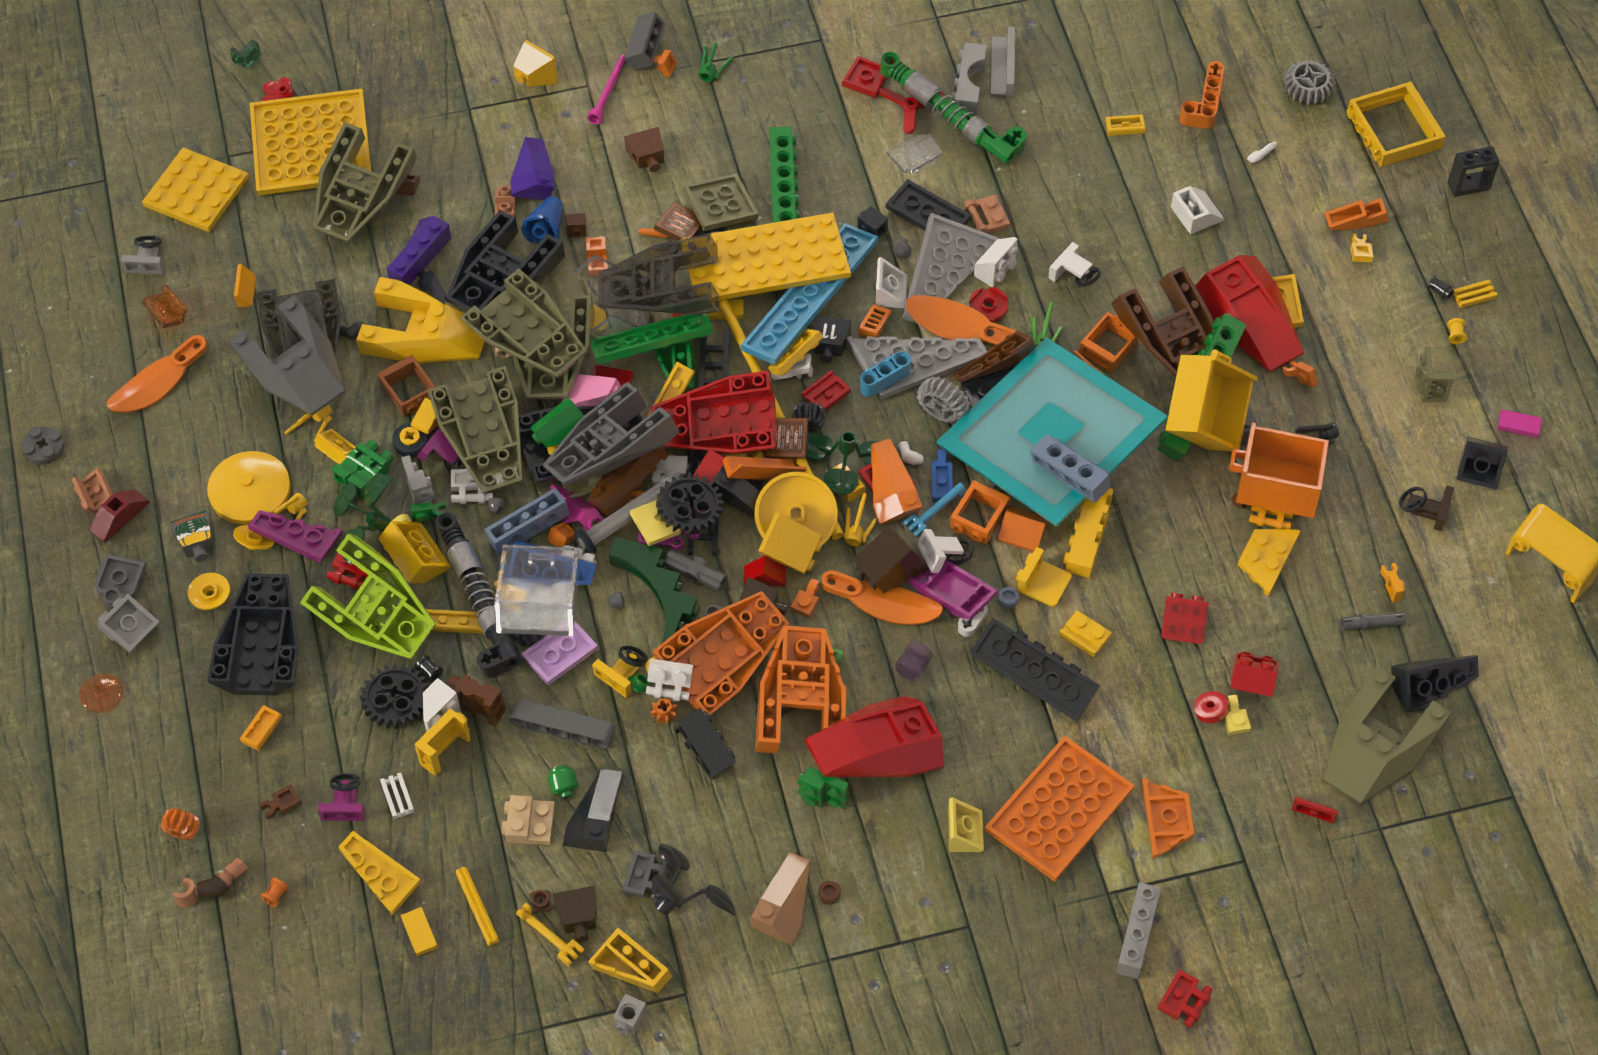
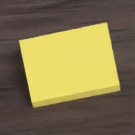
[948,797,984,852]

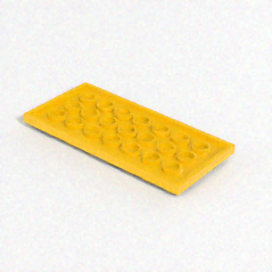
[681,213,851,305]

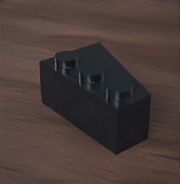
[673,708,736,780]

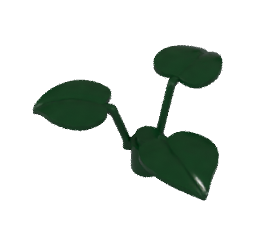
[807,431,895,495]
[333,473,394,565]

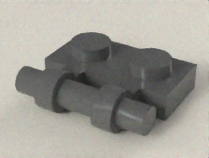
[622,850,671,902]

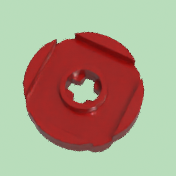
[969,287,1008,323]

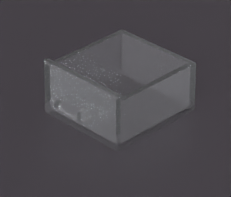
[494,545,580,636]

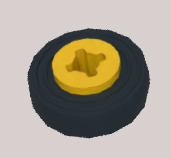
[392,423,429,457]

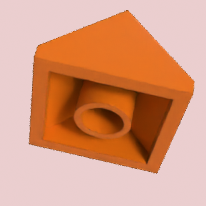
[998,506,1049,552]

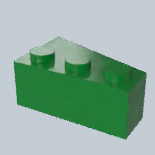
[653,340,697,393]

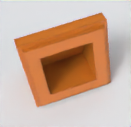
[547,522,576,550]

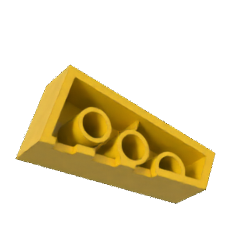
[1063,488,1114,579]

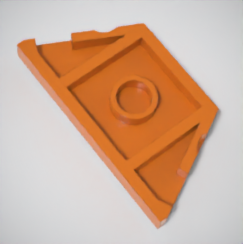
[1142,778,1194,859]

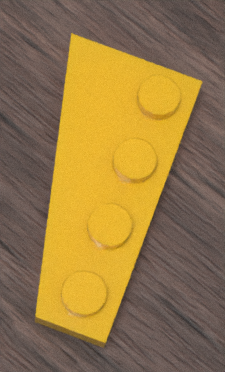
[338,831,421,915]

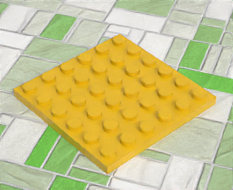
[250,89,371,196]

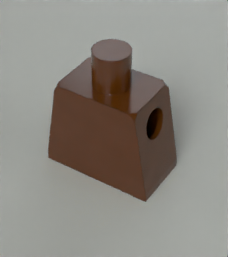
[624,127,664,172]

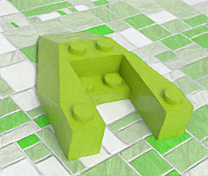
[300,534,436,659]

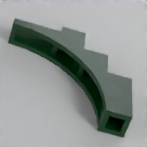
[609,537,700,644]

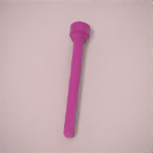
[587,54,626,125]

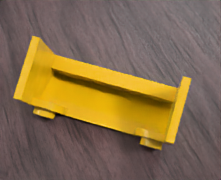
[1505,504,1598,603]

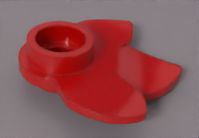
[261,77,294,101]

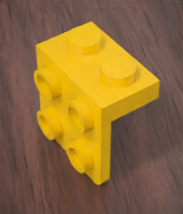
[1016,547,1072,607]

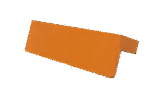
[723,456,807,480]

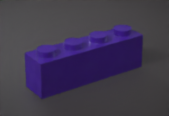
[386,216,451,285]

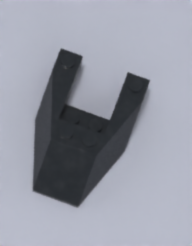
[446,210,565,311]

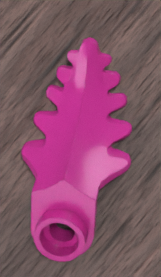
[551,484,604,531]

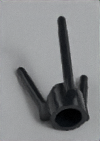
[1295,422,1339,445]

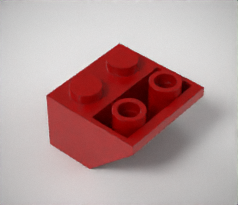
[1230,651,1278,697]

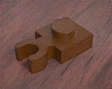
[260,784,302,819]

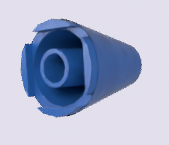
[521,196,563,244]

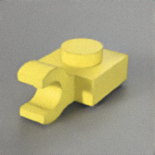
[1224,695,1251,735]

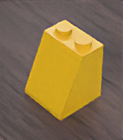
[758,513,824,575]

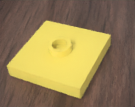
[630,500,686,546]

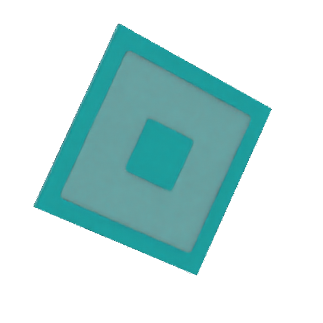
[936,337,1168,527]

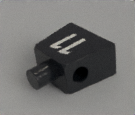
[813,316,851,363]

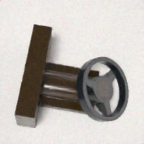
[1399,485,1455,531]

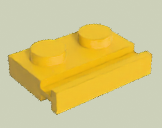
[1059,610,1112,658]

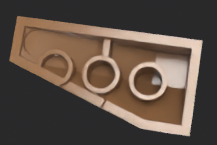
[751,852,810,945]

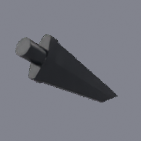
[417,270,446,305]

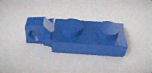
[931,449,953,502]

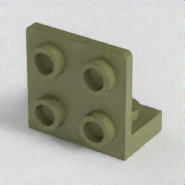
[1416,346,1454,402]

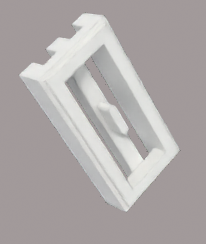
[380,772,414,819]

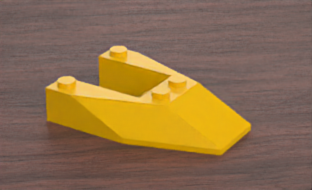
[356,277,485,364]

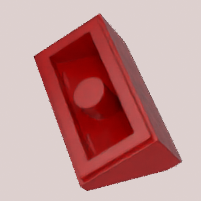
[1291,796,1338,824]

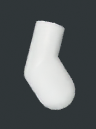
[898,441,924,465]

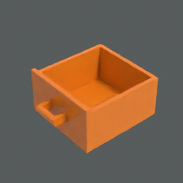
[1229,422,1329,518]

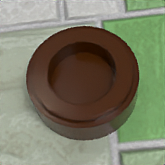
[818,881,841,905]

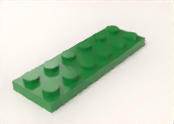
[590,309,714,365]

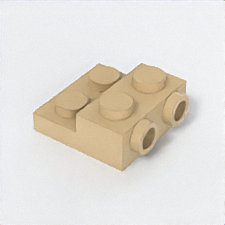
[502,795,555,845]

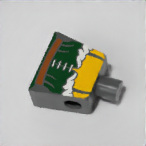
[169,510,214,562]

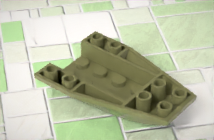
[460,268,587,378]
[428,366,522,494]

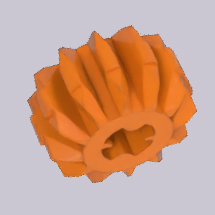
[160,808,200,840]

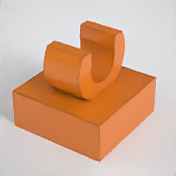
[654,50,677,77]

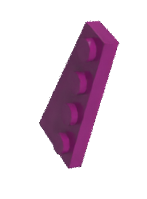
[248,510,342,564]

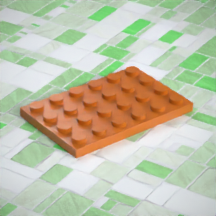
[985,736,1135,882]

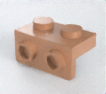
[72,468,113,514]

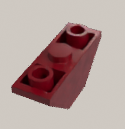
[90,489,150,543]

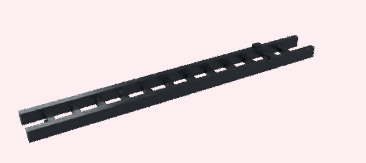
[688,329,730,556]

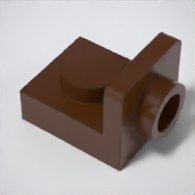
[566,213,587,237]

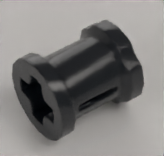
[415,655,443,683]

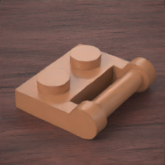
[964,195,1010,234]

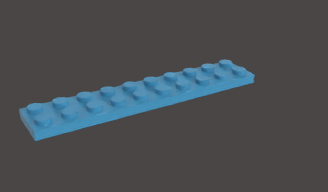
[741,223,878,365]

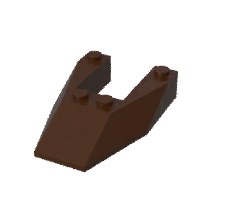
[1111,266,1214,377]

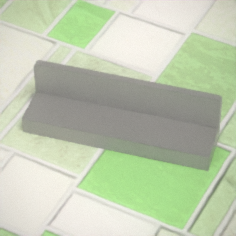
[991,27,1015,96]

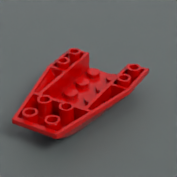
[1195,255,1304,372]
[651,371,778,454]
[805,696,944,777]

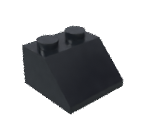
[1456,436,1508,490]

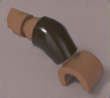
[172,858,248,908]

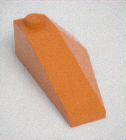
[871,439,922,525]

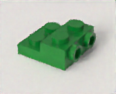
[797,766,849,809]

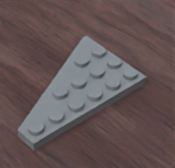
[902,213,1000,324]
[847,336,987,400]

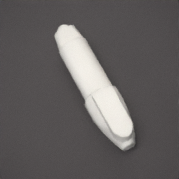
[1247,142,1277,163]

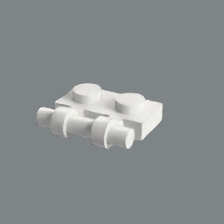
[451,469,493,505]
[646,659,693,701]

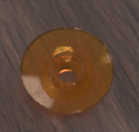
[79,674,123,713]

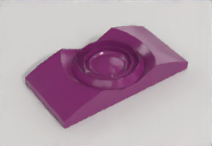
[908,560,998,620]

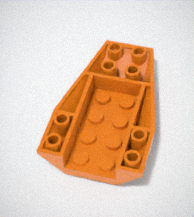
[652,591,789,716]

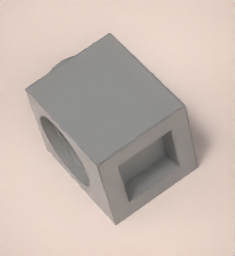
[613,994,647,1035]

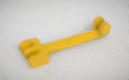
[516,903,584,967]

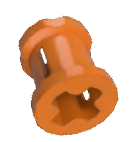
[260,878,289,907]

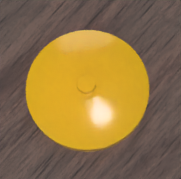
[207,451,291,525]
[755,472,838,546]

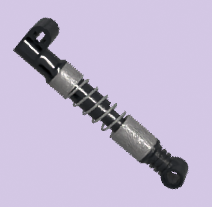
[436,512,523,678]

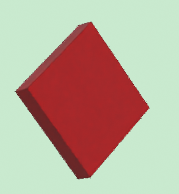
[842,56,888,98]

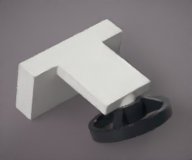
[1048,242,1101,287]
[917,529,973,573]

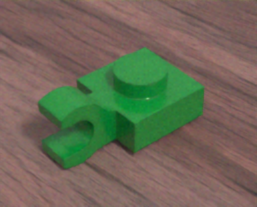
[410,502,446,522]

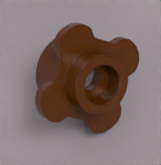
[529,890,552,913]

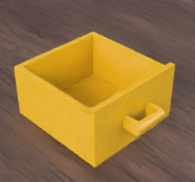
[1165,350,1258,451]

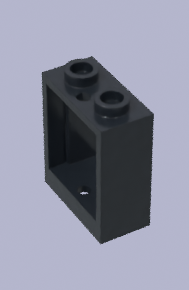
[1447,146,1500,197]

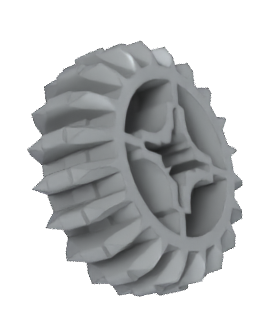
[1284,59,1336,105]
[917,377,970,424]

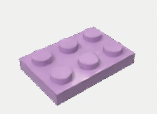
[521,617,598,686]

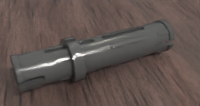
[1340,611,1406,630]

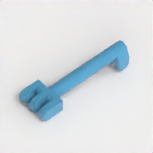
[903,482,967,538]

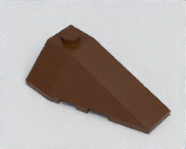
[953,331,1035,383]

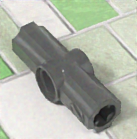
[664,549,728,592]

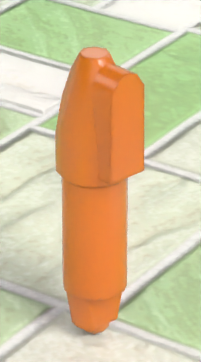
[638,228,670,238]

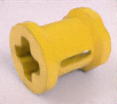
[1447,318,1467,344]

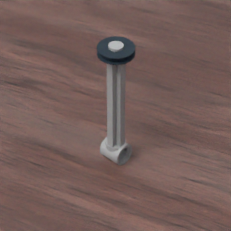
[574,469,685,554]

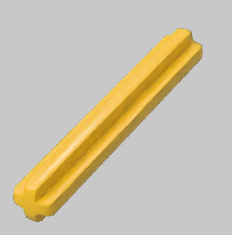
[456,867,499,946]

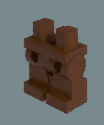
[446,674,506,727]

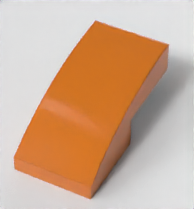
[585,237,608,275]

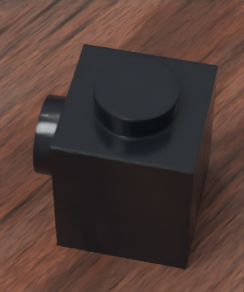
[857,206,888,238]

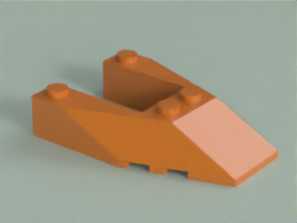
[755,625,846,754]

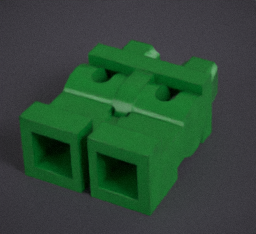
[331,440,394,500]

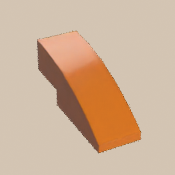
[1324,198,1389,230]

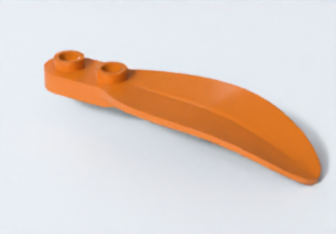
[906,295,1016,346]
[106,335,208,413]
[821,570,943,625]

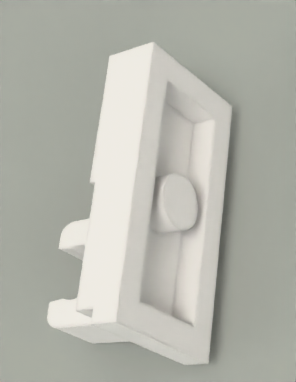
[771,354,813,380]

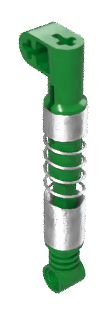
[880,51,1027,165]

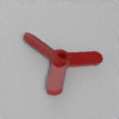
[878,88,943,134]

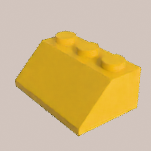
[378,521,452,583]

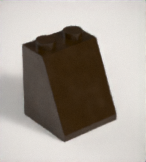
[853,526,929,593]

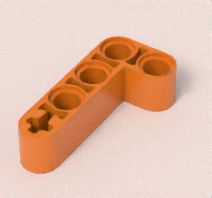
[1179,61,1225,129]

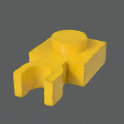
[1350,234,1374,262]

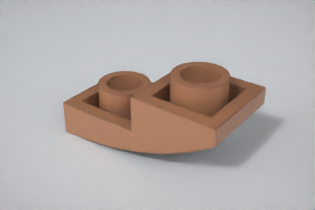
[494,186,516,217]

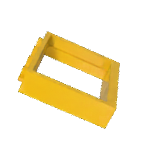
[1347,82,1446,167]

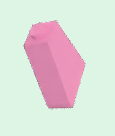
[562,374,622,406]

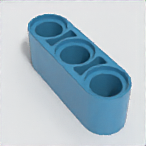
[860,352,911,397]

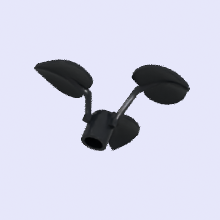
[652,843,736,916]

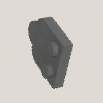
[95,554,147,608]

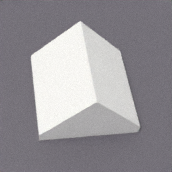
[876,257,908,308]

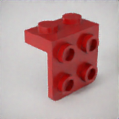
[1161,592,1209,644]

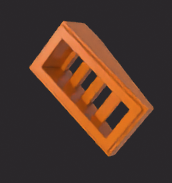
[858,304,892,339]

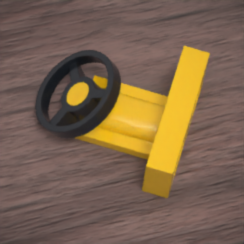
[592,645,648,698]

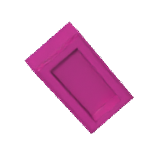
[1497,409,1542,438]

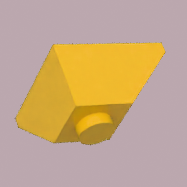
[514,40,558,87]

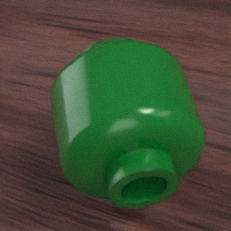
[547,765,579,799]

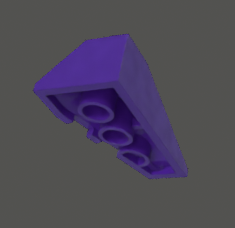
[510,137,555,200]

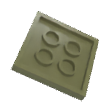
[683,173,759,231]

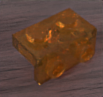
[142,285,187,328]

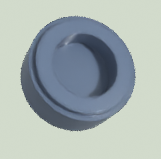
[998,587,1019,609]

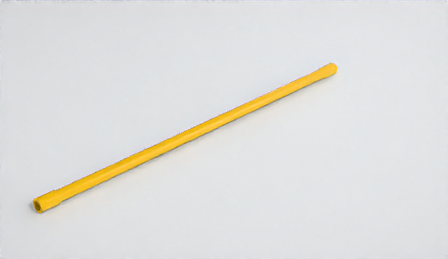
[717,299,844,540]

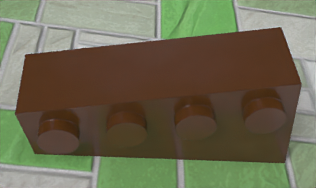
[586,446,669,517]

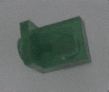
[230,39,261,69]

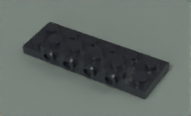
[970,618,1101,722]

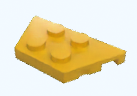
[1238,529,1300,596]

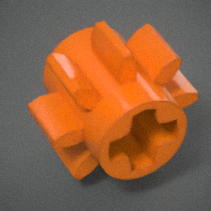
[651,697,677,725]

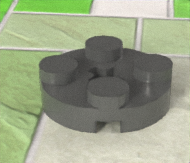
[22,426,64,465]

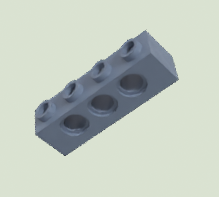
[1030,434,1111,503]
[484,488,570,556]

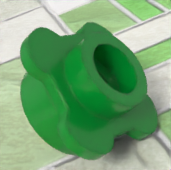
[628,673,650,693]

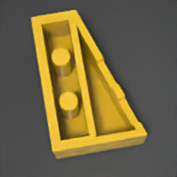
[588,928,672,994]

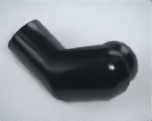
[336,321,365,339]

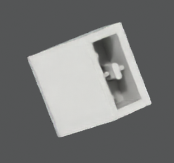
[1171,186,1224,235]
[974,237,1018,287]
[423,678,461,731]

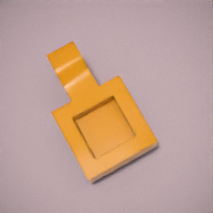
[1380,563,1405,602]

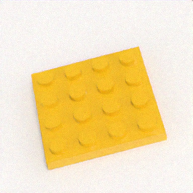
[142,148,249,232]

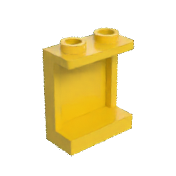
[414,708,471,776]

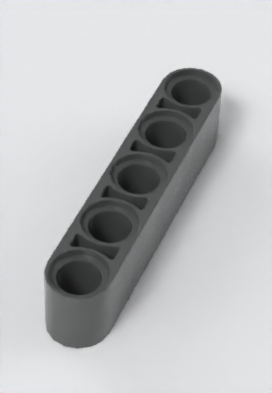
[509,699,616,749]

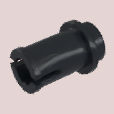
[1427,277,1454,300]

